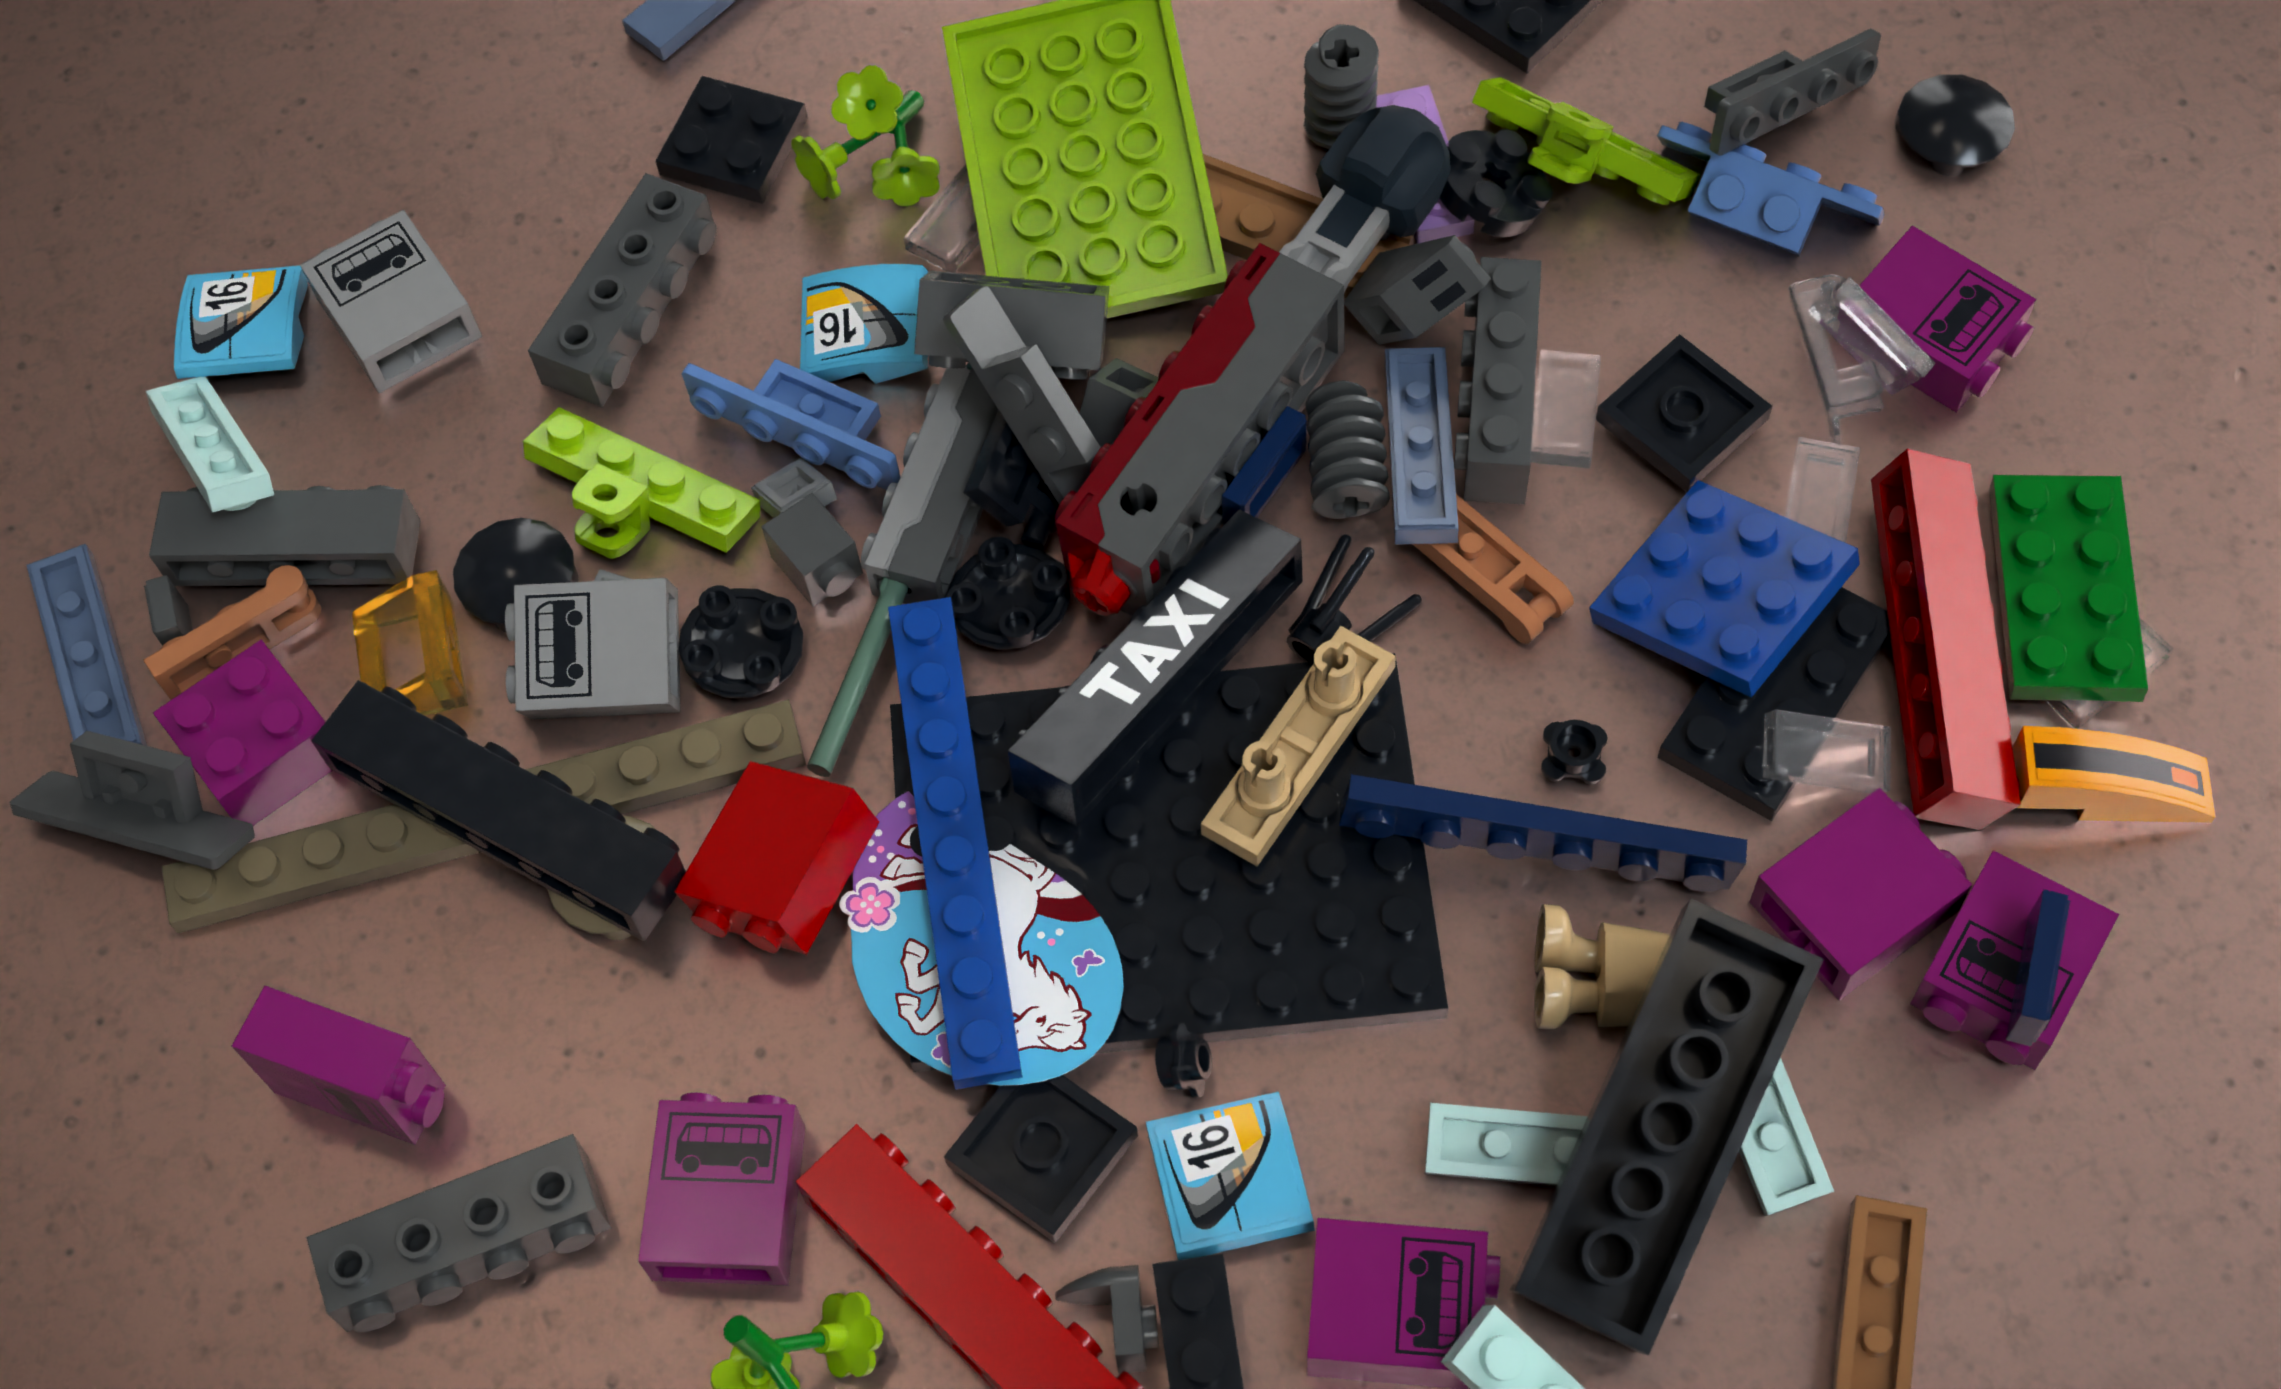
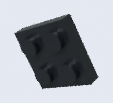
[655,76,808,204]
[1596,334,1772,492]
[944,1075,1138,1243]

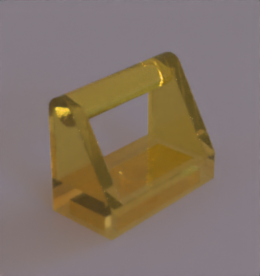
[352,570,468,716]

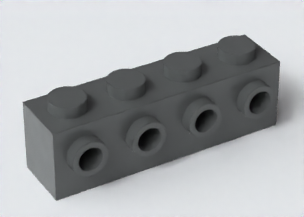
[528,173,716,407]
[1454,257,1542,505]
[149,485,421,586]
[306,1134,611,1332]

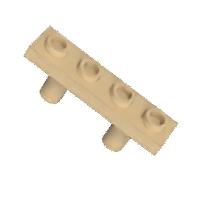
[1201,626,1396,866]

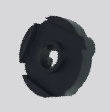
[1439,129,1553,237]

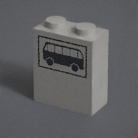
[300,209,482,393]
[505,578,680,720]

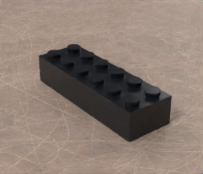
[1510,898,1824,1355]

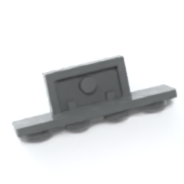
[1704,28,1881,156]
[943,286,1101,505]
[10,731,255,870]

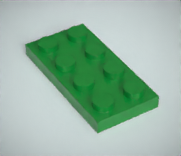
[1989,475,2148,702]

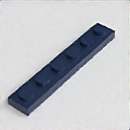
[1339,774,1747,892]

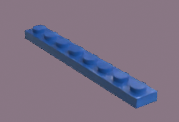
[888,597,1023,1090]

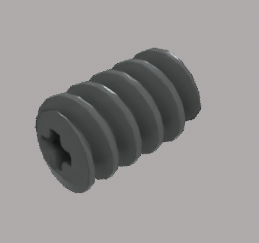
[1304,24,1379,149]
[1306,380,1390,519]

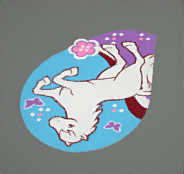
[839,791,1124,1086]

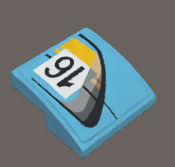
[800,264,928,384]
[174,266,308,379]
[1146,1091,1315,1260]

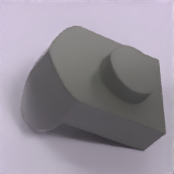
[1055,1265,1159,1374]

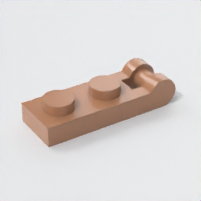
[1413,494,1574,644]
[143,565,321,700]

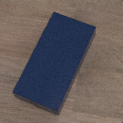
[1222,406,1307,526]
[2006,889,2070,1046]

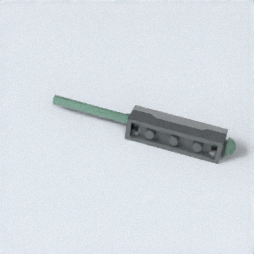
[807,363,998,777]

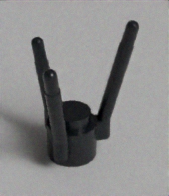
[1287,534,1422,662]

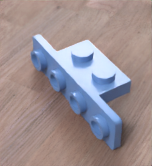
[1657,122,1885,256]
[681,359,901,490]

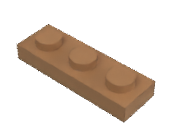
[1832,1195,1927,1389]

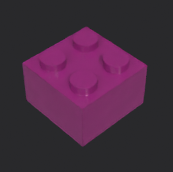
[153,639,333,826]

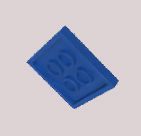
[1589,480,1860,698]

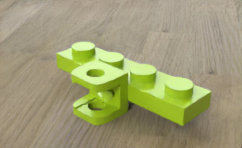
[1472,77,1701,205]
[523,407,760,559]

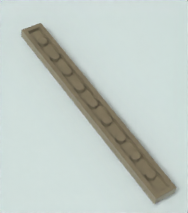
[162,699,806,933]

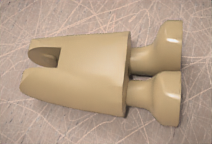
[1534,904,1670,1029]

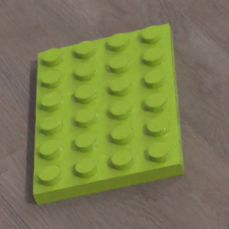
[942,0,1228,318]

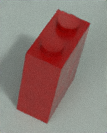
[675,761,879,955]

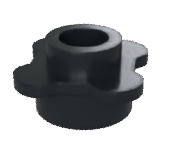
[1541,720,1607,784]
[1155,1023,1212,1098]

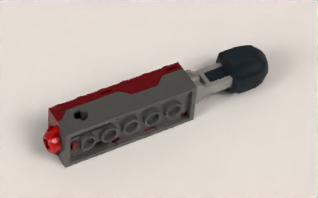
[1055,105,1451,616]

